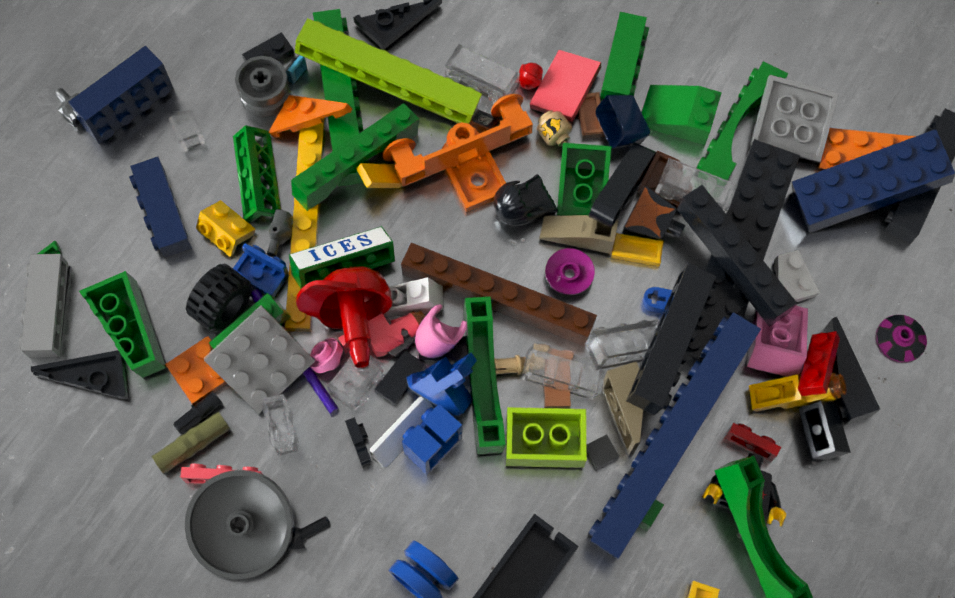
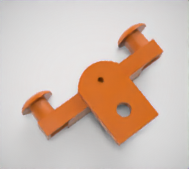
[383,94,533,212]

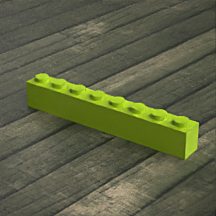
[295,18,482,124]

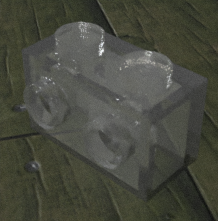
[327,355,385,411]

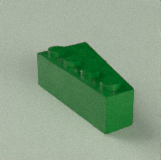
[79,271,166,378]

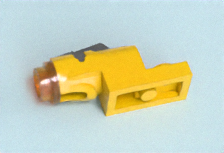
[749,373,847,412]

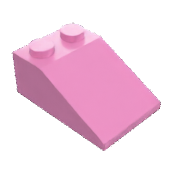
[747,306,808,377]

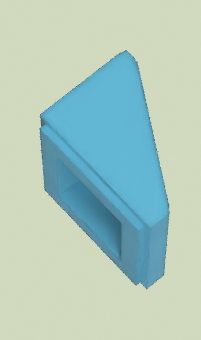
[285,55,307,84]

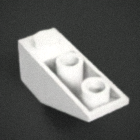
[384,277,444,316]

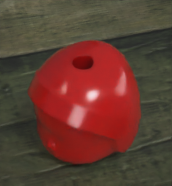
[518,63,543,90]

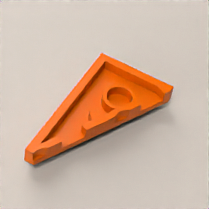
[268,95,352,138]

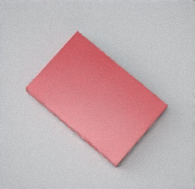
[530,50,601,122]

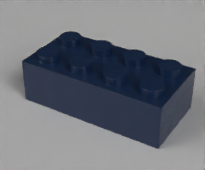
[68,45,173,144]

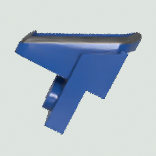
[406,353,477,416]

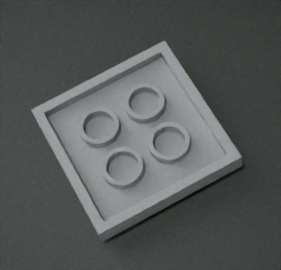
[750,75,839,163]
[204,305,315,414]

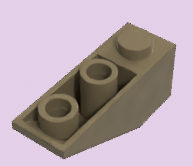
[539,215,619,254]

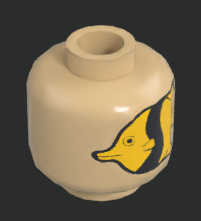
[537,110,572,146]

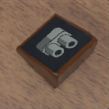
[469,110,500,133]

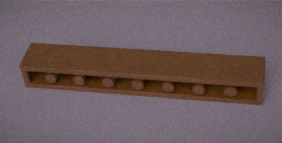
[401,243,597,347]

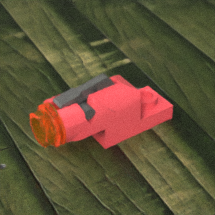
[338,310,425,357]

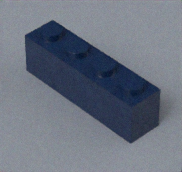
[129,156,192,258]

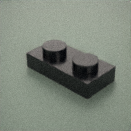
[242,32,295,62]

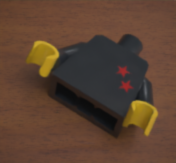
[702,453,786,527]

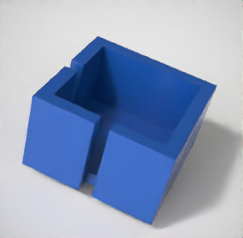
[402,404,462,475]

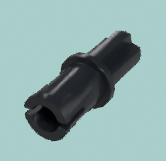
[173,391,223,435]

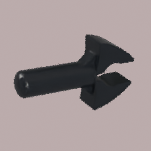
[287,516,330,551]

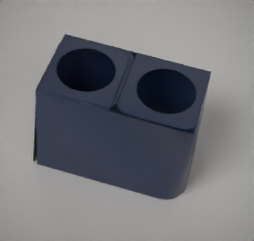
[596,95,651,148]

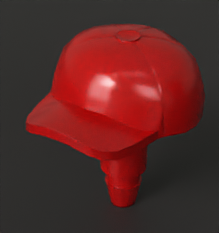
[296,266,393,368]

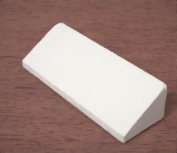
[370,397,434,468]

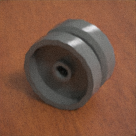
[235,56,291,118]

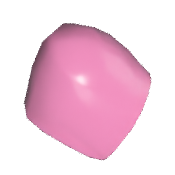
[415,304,467,358]

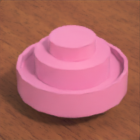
[310,338,343,373]

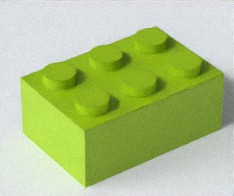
[506,407,587,468]

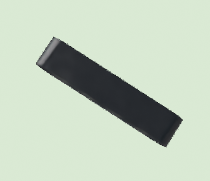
[589,142,656,228]

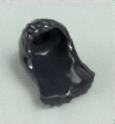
[494,174,559,226]

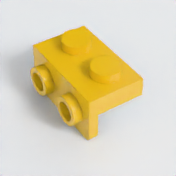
[196,200,256,256]

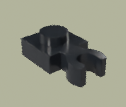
[345,417,372,466]

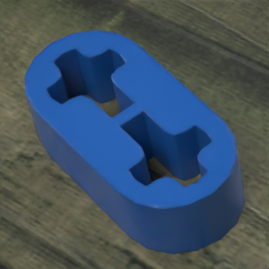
[642,287,672,314]

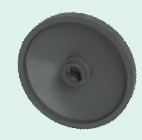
[185,470,294,579]

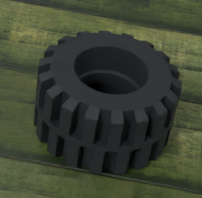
[186,264,252,333]

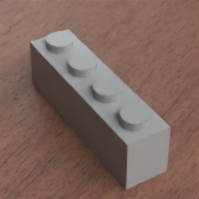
[19,254,68,358]

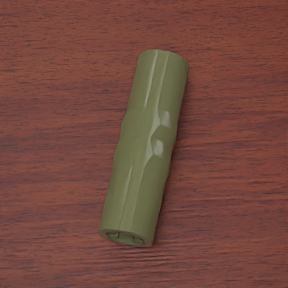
[151,412,231,474]

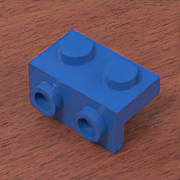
[233,243,289,297]

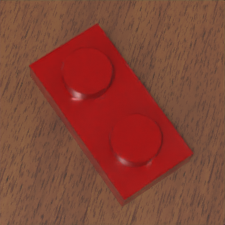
[724,423,781,462]

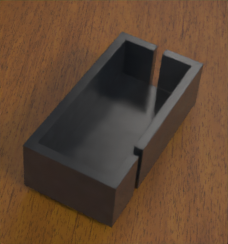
[473,514,579,598]

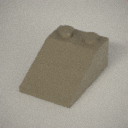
[602,362,643,457]

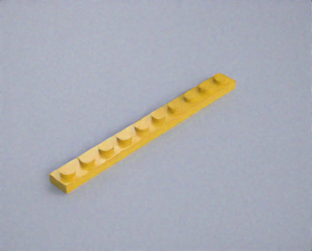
[285,118,325,332]

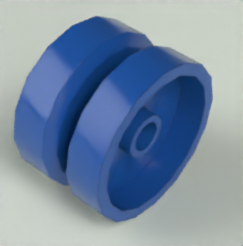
[388,540,459,598]

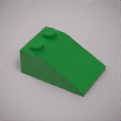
[641,85,722,146]
[557,143,612,216]

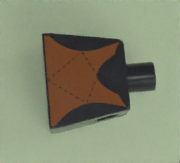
[623,186,685,241]

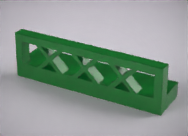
[233,125,281,222]

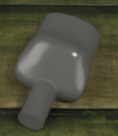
[56,88,81,127]
[267,209,293,257]

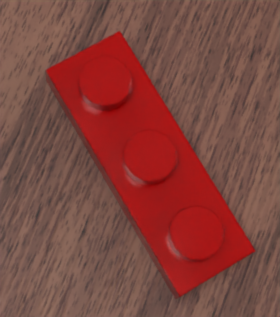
[798,331,840,396]

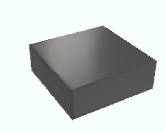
[586,434,619,470]

